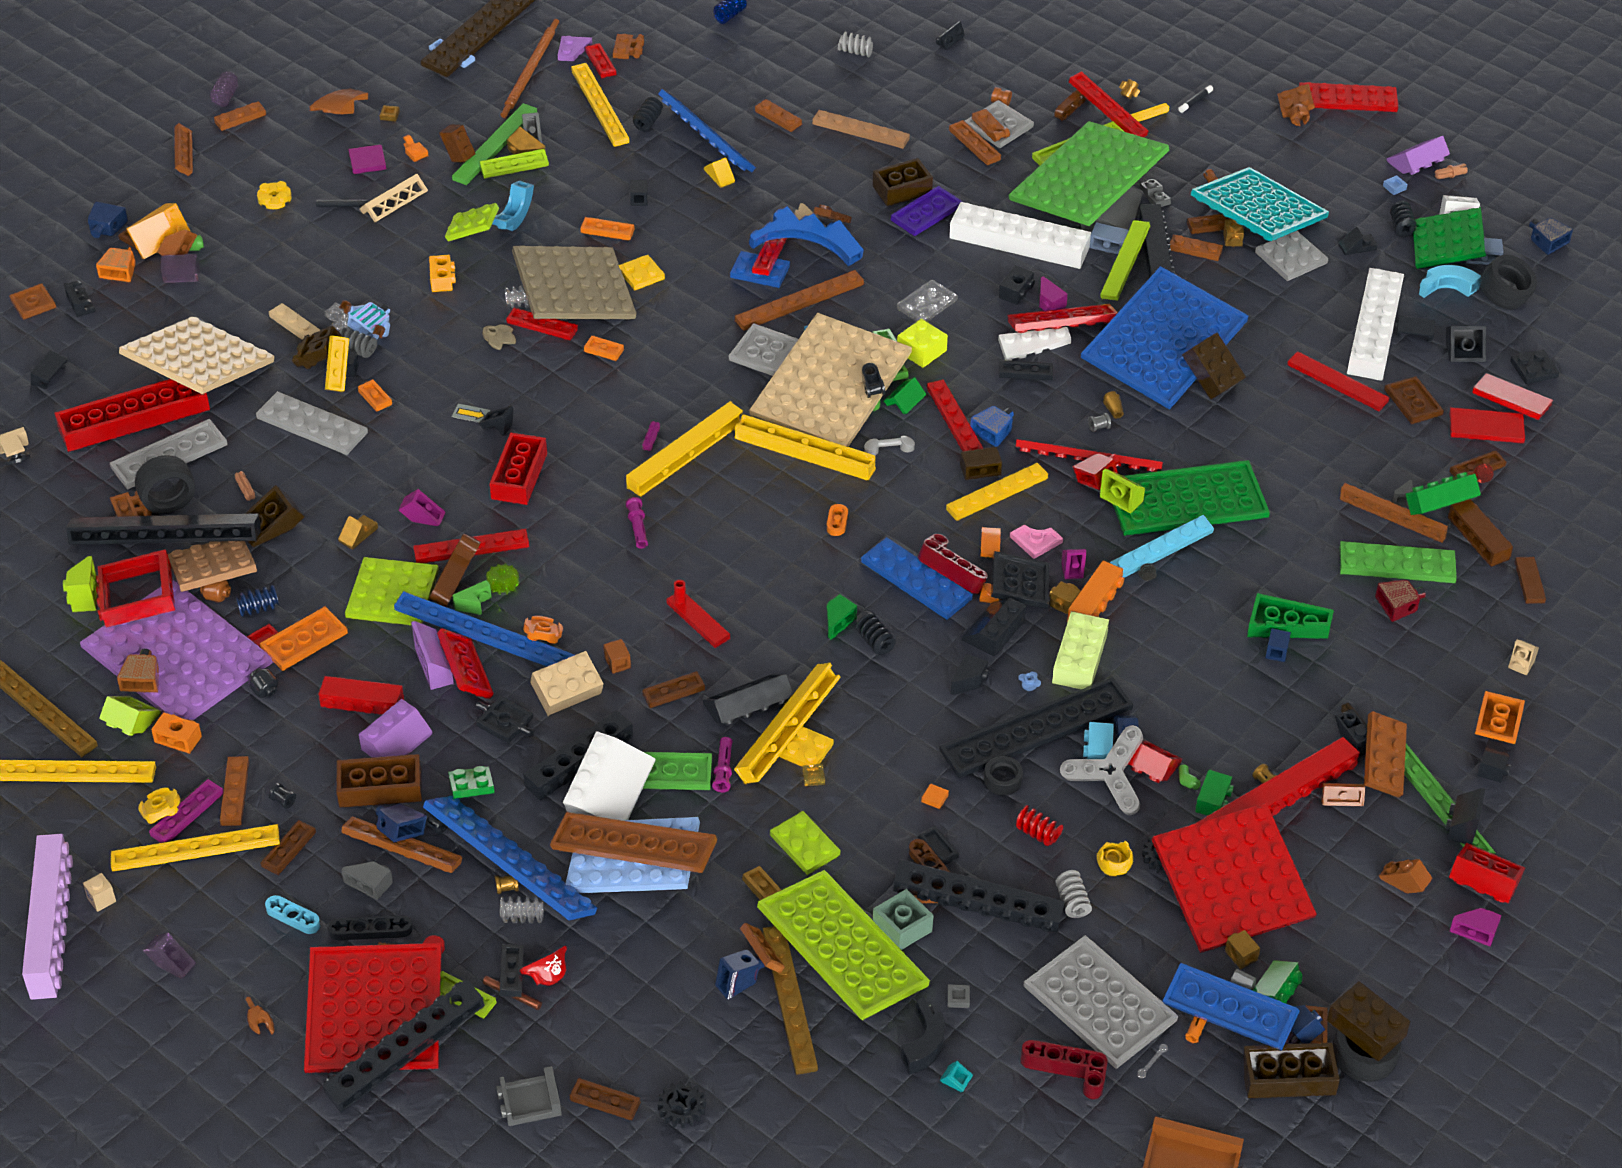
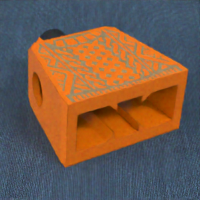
[96,245,135,282]

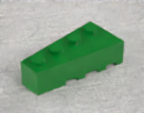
[1247,593,1334,639]

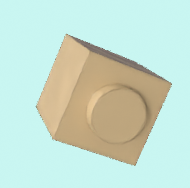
[83,873,116,912]

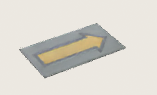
[451,404,490,422]

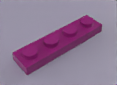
[149,779,223,843]

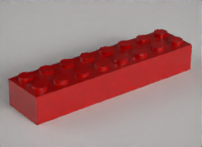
[54,379,210,452]

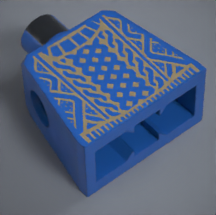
[970,406,1014,447]

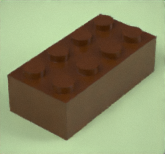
[337,754,422,808]

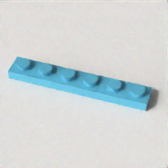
[1110,515,1214,578]

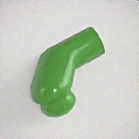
[1178,765,1201,790]

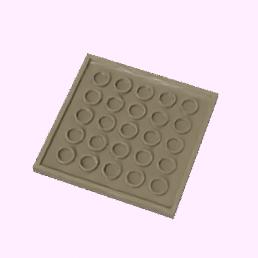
[512,246,636,319]

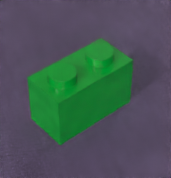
[1195,770,1234,816]

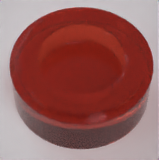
[1474,464,1493,483]

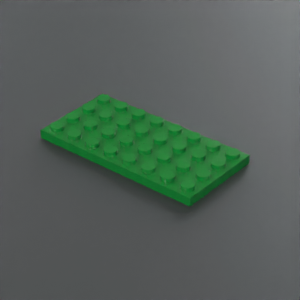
[1113,460,1270,536]

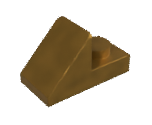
[338,515,378,550]

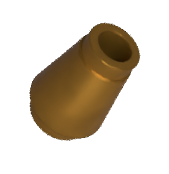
[1103,391,1124,419]

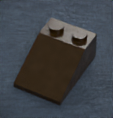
[245,485,305,547]

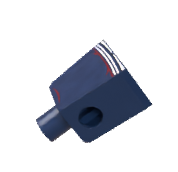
[715,950,765,1000]

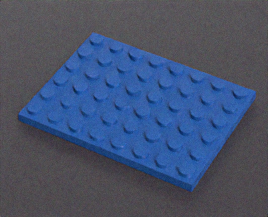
[1081,266,1249,410]

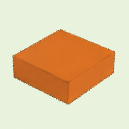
[921,783,949,809]

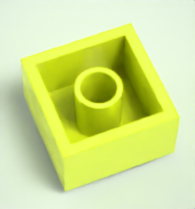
[897,319,948,368]

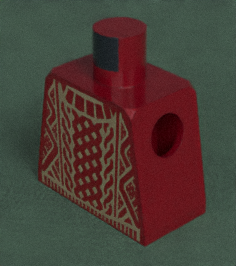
[1375,580,1426,622]

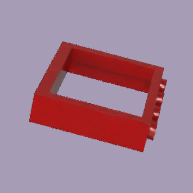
[95,549,175,628]

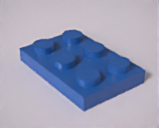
[730,251,790,288]

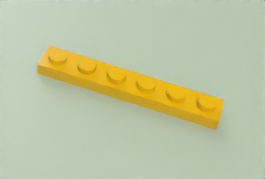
[946,463,1048,521]

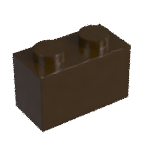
[960,447,1002,480]

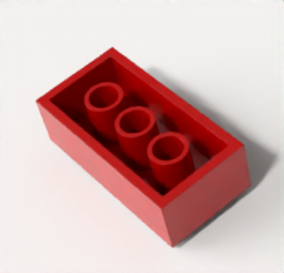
[490,432,547,505]

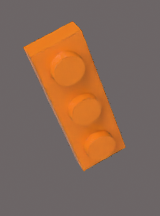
[581,217,635,240]

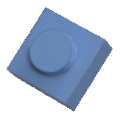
[1383,175,1408,195]

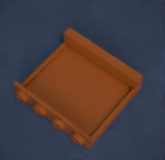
[1143,1117,1244,1168]

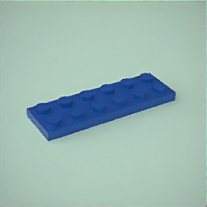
[861,537,973,620]
[1162,963,1300,1051]

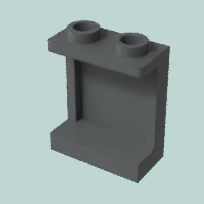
[496,1066,562,1126]

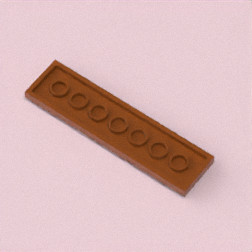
[550,812,717,873]

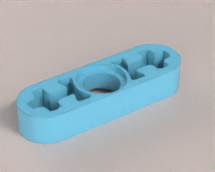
[265,895,320,934]

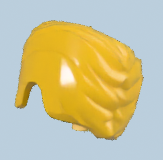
[1097,841,1133,876]

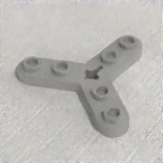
[1060,725,1143,815]

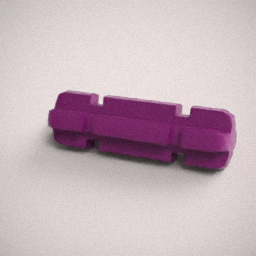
[642,421,660,451]

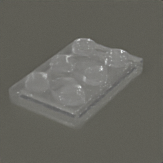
[896,279,958,322]

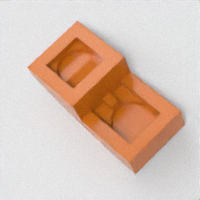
[980,527,1001,557]

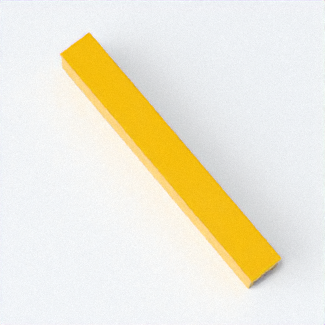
[626,401,743,497]
[735,414,876,481]
[734,663,841,784]

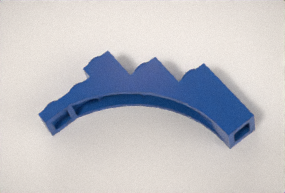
[749,206,864,266]

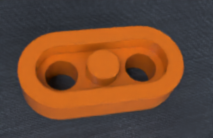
[827,504,848,536]

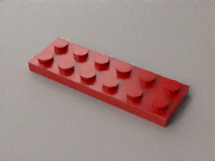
[1299,82,1398,112]
[1007,304,1118,333]

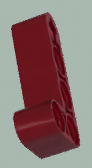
[918,534,988,594]
[1021,1040,1108,1099]

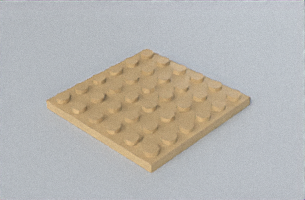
[119,317,274,394]

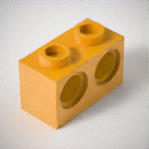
[429,255,456,292]

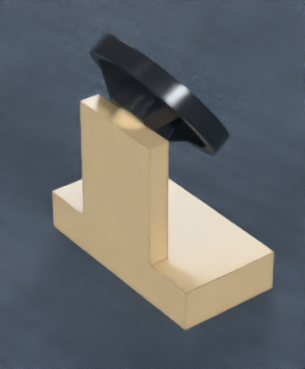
[0,427,31,465]

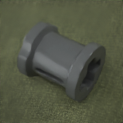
[1088,413,1111,432]

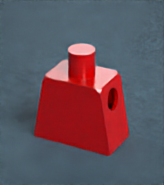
[1073,454,1120,490]

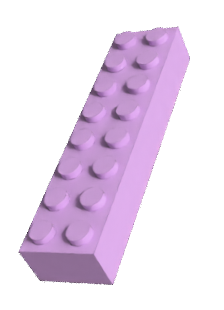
[22,834,73,999]

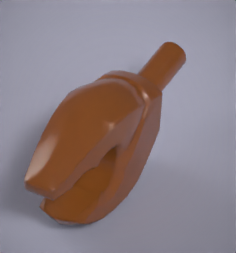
[245,997,274,1035]

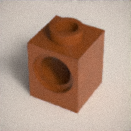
[603,639,631,674]

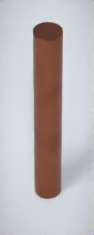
[483,976,542,1010]

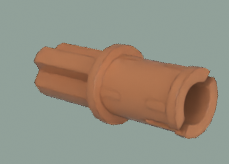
[1435,163,1467,180]

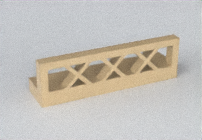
[360,174,428,222]

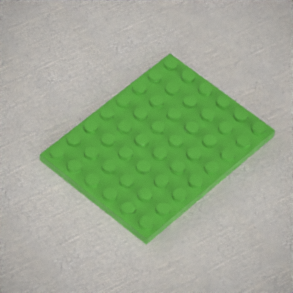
[1009,121,1169,226]

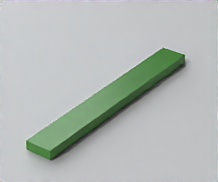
[452,103,537,185]
[1404,744,1495,854]

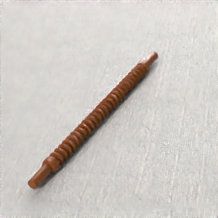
[500,19,559,118]

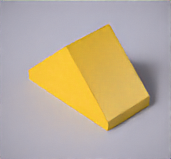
[704,158,735,188]

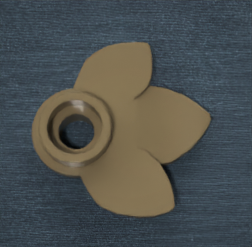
[482,324,516,350]

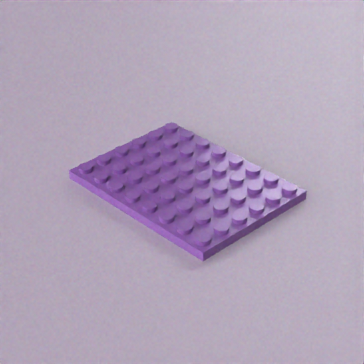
[80,580,273,720]

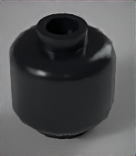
[248,668,278,698]

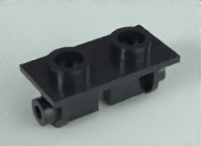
[936,21,965,50]

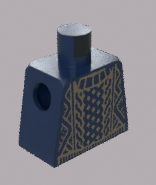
[1529,218,1573,255]

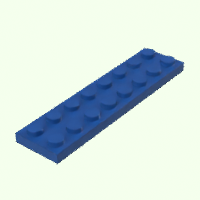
[658,89,756,172]

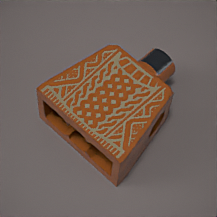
[117,649,159,693]

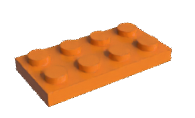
[260,606,348,671]

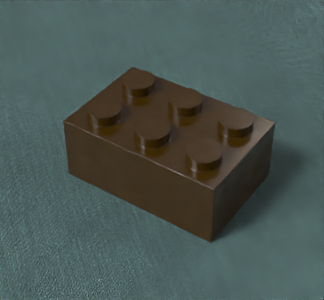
[873,158,933,206]
[1182,332,1246,400]
[1327,981,1411,1061]

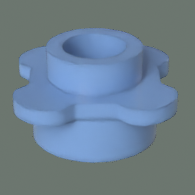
[1019,671,1041,691]

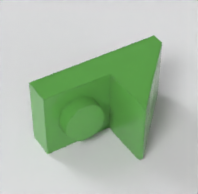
[452,580,492,615]

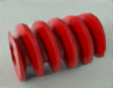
[1016,805,1063,846]

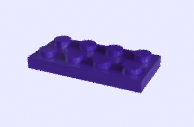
[891,186,963,236]

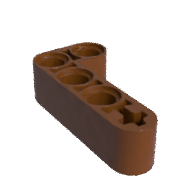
[429,533,481,607]

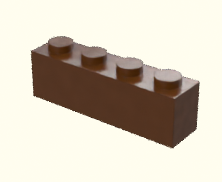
[1448,499,1513,567]

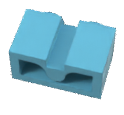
[1083,722,1114,768]

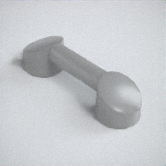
[864,435,915,455]

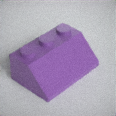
[1387,136,1450,175]
[411,621,454,690]
[359,699,433,758]

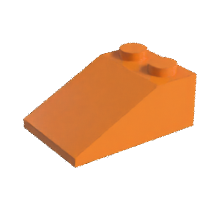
[1475,691,1525,744]

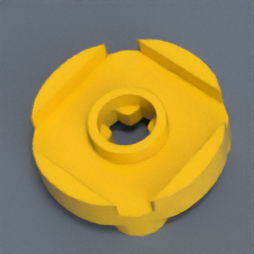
[257,181,292,209]
[138,787,180,824]

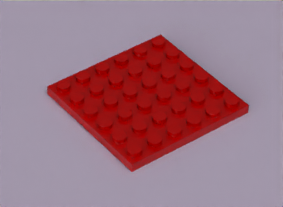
[1152,803,1317,953]
[304,943,442,1073]

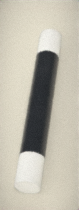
[1178,85,1213,113]

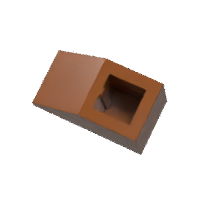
[1379,859,1433,894]

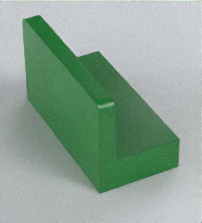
[884,377,926,414]

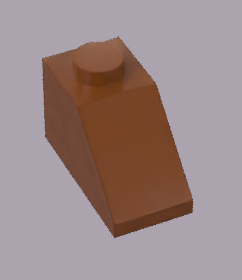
[157,229,197,265]

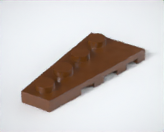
[813,204,852,223]

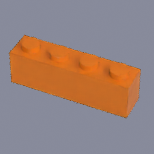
[1067,561,1125,622]

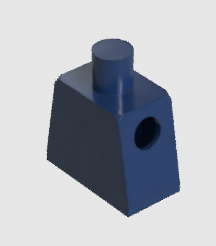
[88,202,128,238]
[376,804,427,842]

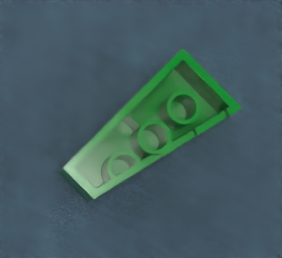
[1405,472,1481,515]

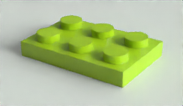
[445,203,499,241]
[770,811,840,875]

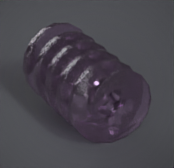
[210,72,238,107]

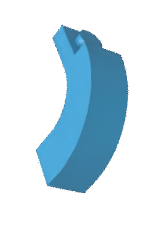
[492,181,534,231]

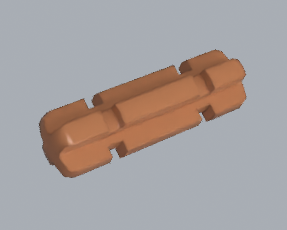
[235,471,256,501]

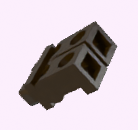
[292,325,343,369]

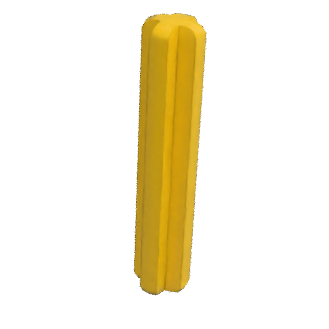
[1130,103,1169,122]

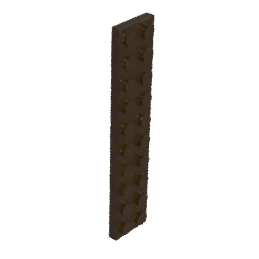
[421,0,535,77]

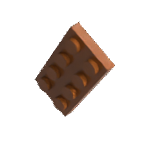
[1364,711,1407,798]

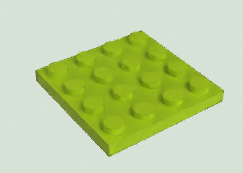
[345,557,439,625]

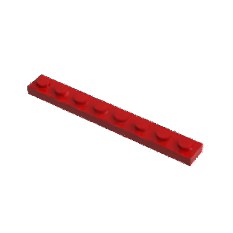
[1016,439,1163,472]

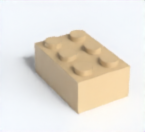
[530,651,603,716]

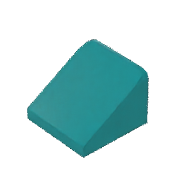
[940,1061,973,1092]

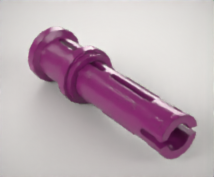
[626,497,648,549]
[712,737,733,793]

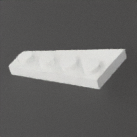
[998,327,1071,361]

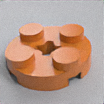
[523,616,563,644]

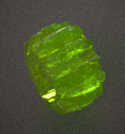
[486,563,519,595]

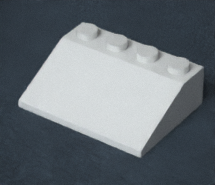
[563,731,655,821]

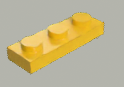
[325,336,349,392]

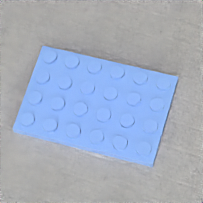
[565,817,700,893]

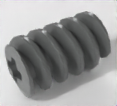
[339,327,377,358]

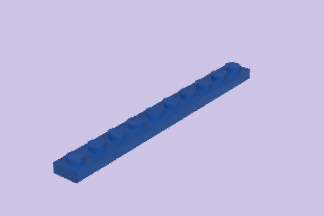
[394,592,575,667]

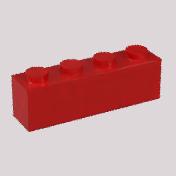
[319,676,404,715]

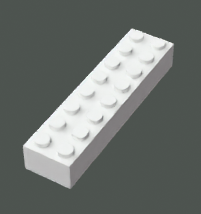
[950,202,1091,269]
[1347,268,1404,381]

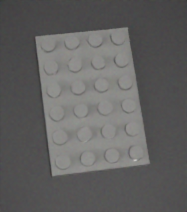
[1024,935,1178,1069]

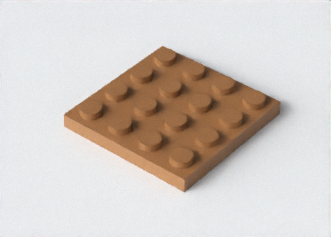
[168,541,257,592]

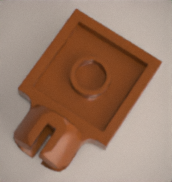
[1277,84,1315,126]

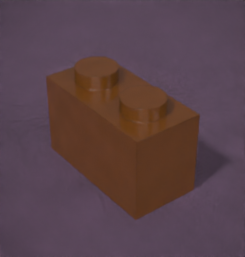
[439,124,476,162]

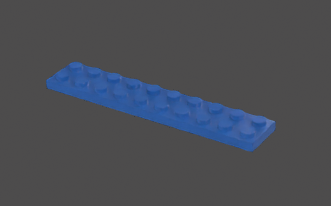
[423,796,597,920]

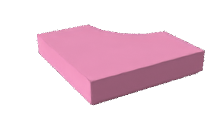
[1010,525,1063,559]

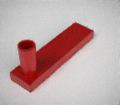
[667,580,730,648]

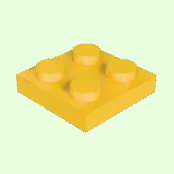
[618,254,665,291]
[779,726,834,772]

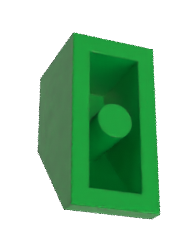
[826,594,857,640]

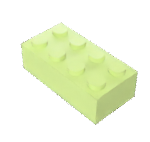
[1052,611,1109,689]

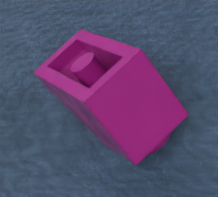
[1039,276,1068,311]
[399,489,445,526]
[1061,549,1086,579]
[1449,908,1502,947]

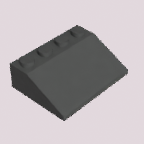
[1081,187,1142,231]

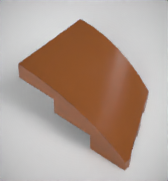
[310,88,368,114]

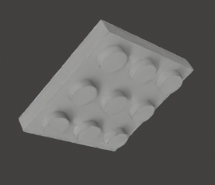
[965,100,1034,148]
[1255,231,1328,281]
[729,323,798,376]

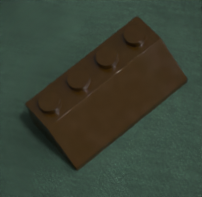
[1244,1043,1340,1098]

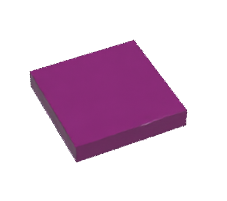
[348,145,386,174]

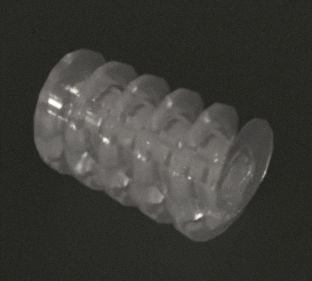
[504,285,528,309]
[500,896,544,923]

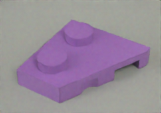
[558,36,592,61]

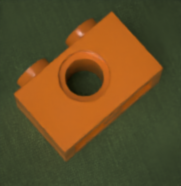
[151,712,202,754]

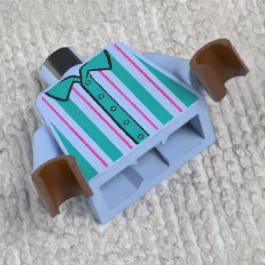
[339,300,390,339]

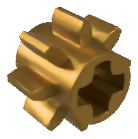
[1119,79,1140,99]

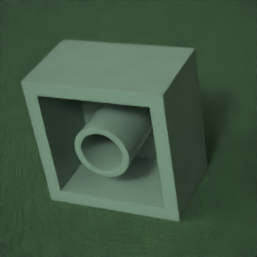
[873,889,933,950]

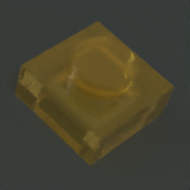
[802,764,825,786]

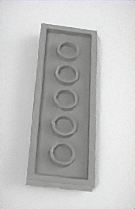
[256,391,368,455]
[110,419,227,490]

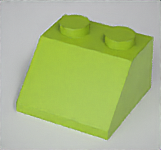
[1100,469,1145,514]
[63,556,98,612]
[99,696,161,736]

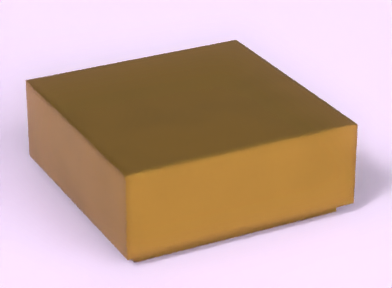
[379,105,400,121]

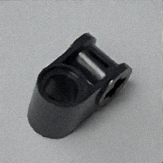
[862,363,886,398]

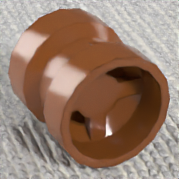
[991,87,1012,106]

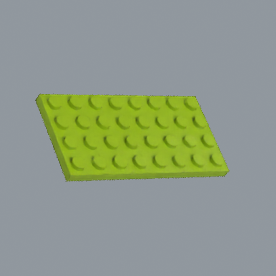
[757,870,930,1020]

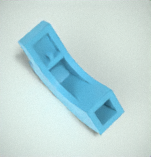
[1419,265,1481,298]

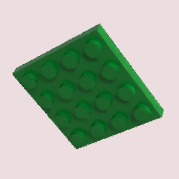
[1413,207,1486,269]

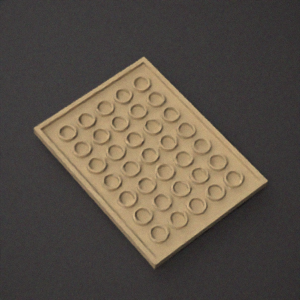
[749,313,912,447]

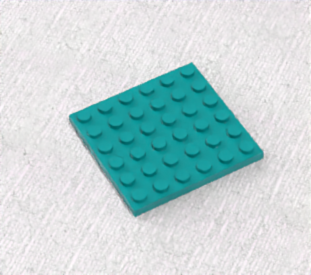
[1191,167,1329,241]

